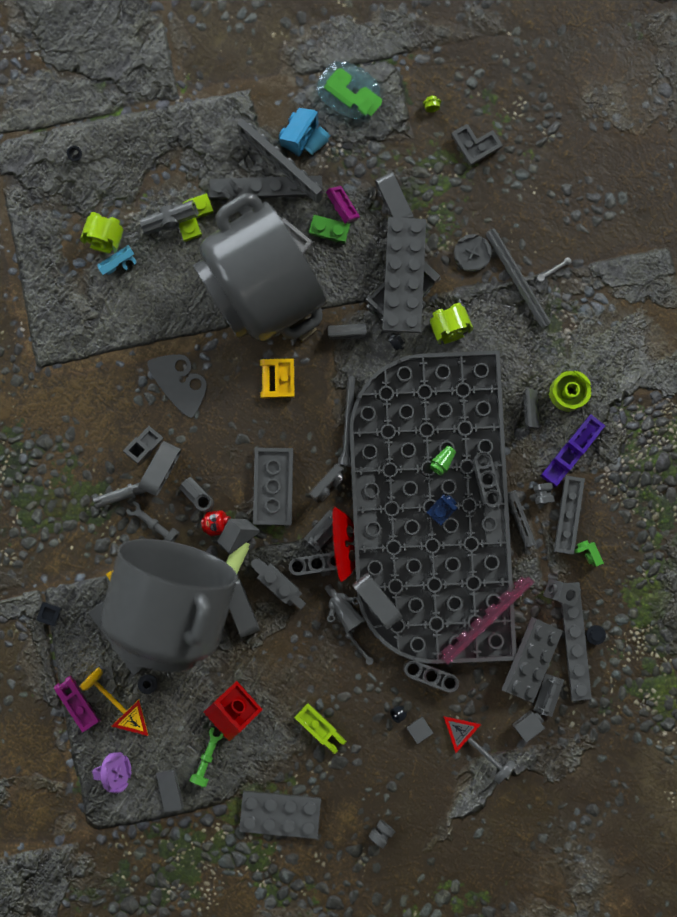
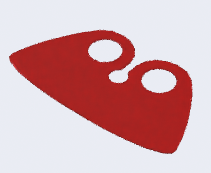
[332,507,356,582]

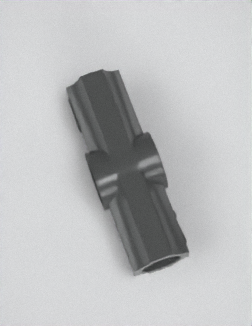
[140,200,199,235]

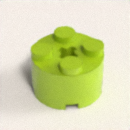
[80,212,124,253]
[429,303,474,344]
[549,371,592,412]

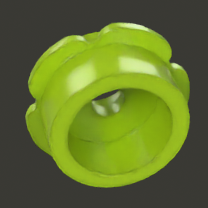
[423,96,441,112]

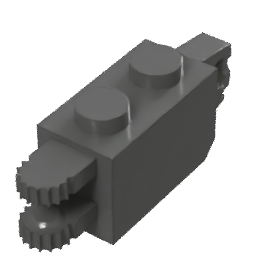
[251,558,306,609]

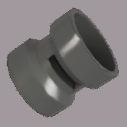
[533,483,555,504]
[368,820,396,848]

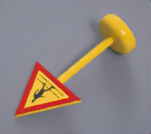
[80,667,149,736]

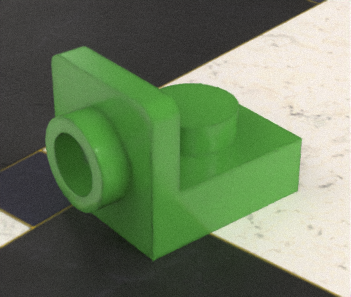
[574,540,604,567]

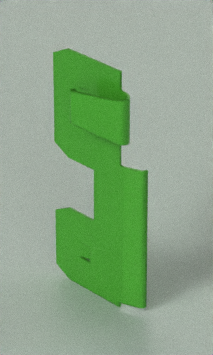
[324,68,382,116]

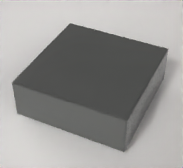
[406,716,433,744]

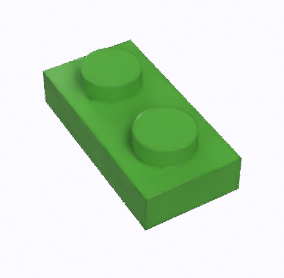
[309,215,350,244]

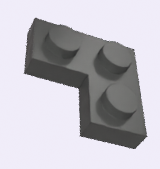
[451,124,503,166]

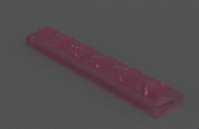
[441,577,534,664]

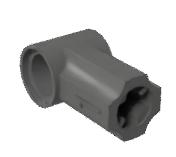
[179,477,214,512]

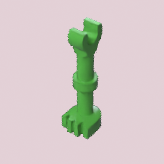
[189,727,224,787]

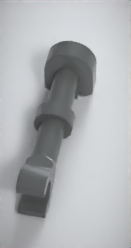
[126,501,180,542]

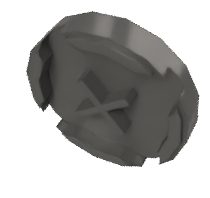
[454,234,492,272]

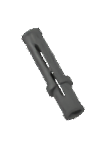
[93,482,146,509]
[508,490,537,548]

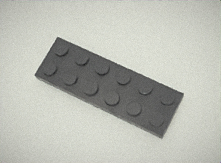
[382,217,426,333]

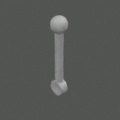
[537,258,571,282]

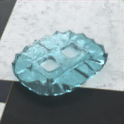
[317,61,380,119]

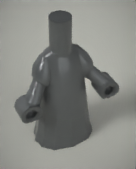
[324,584,365,634]

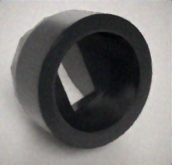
[67,146,82,162]
[390,706,407,723]

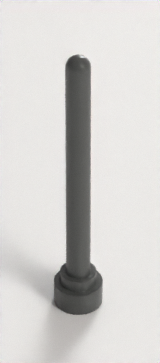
[338,375,355,467]

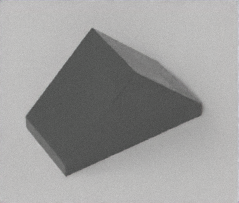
[217,519,260,554]

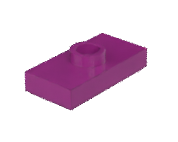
[326,186,360,223]

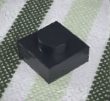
[36,602,62,627]

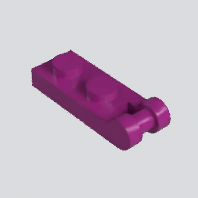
[54,675,100,733]

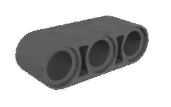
[375,173,414,218]
[139,441,181,496]
[473,452,502,508]
[289,552,337,575]
[352,573,403,629]
[229,578,260,638]
[404,660,459,693]

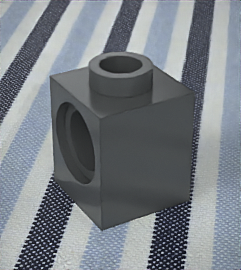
[512,710,545,743]

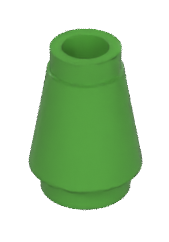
[430,446,456,475]

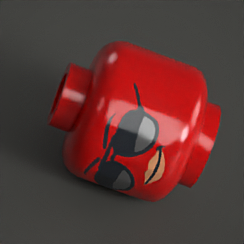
[201,510,231,537]

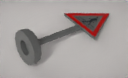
[444,716,516,784]

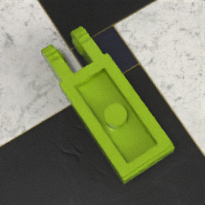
[294,703,347,754]

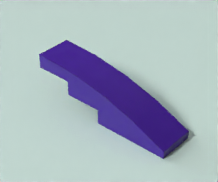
[540,414,605,488]

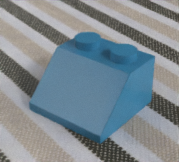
[279,108,319,156]

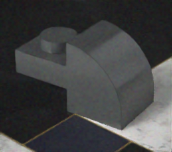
[123,426,163,465]

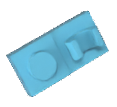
[97,245,136,275]

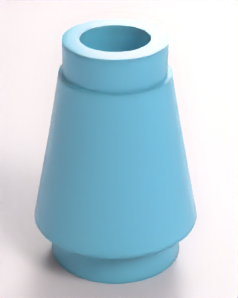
[304,126,330,155]

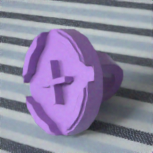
[92,752,131,793]

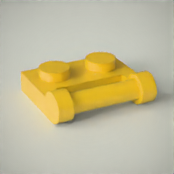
[260,359,295,399]

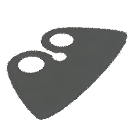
[147,354,207,418]

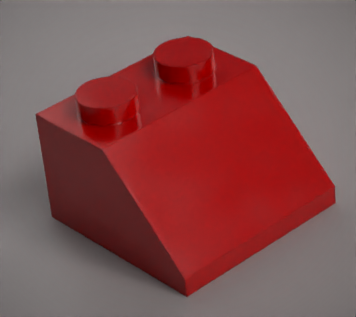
[203,681,263,741]

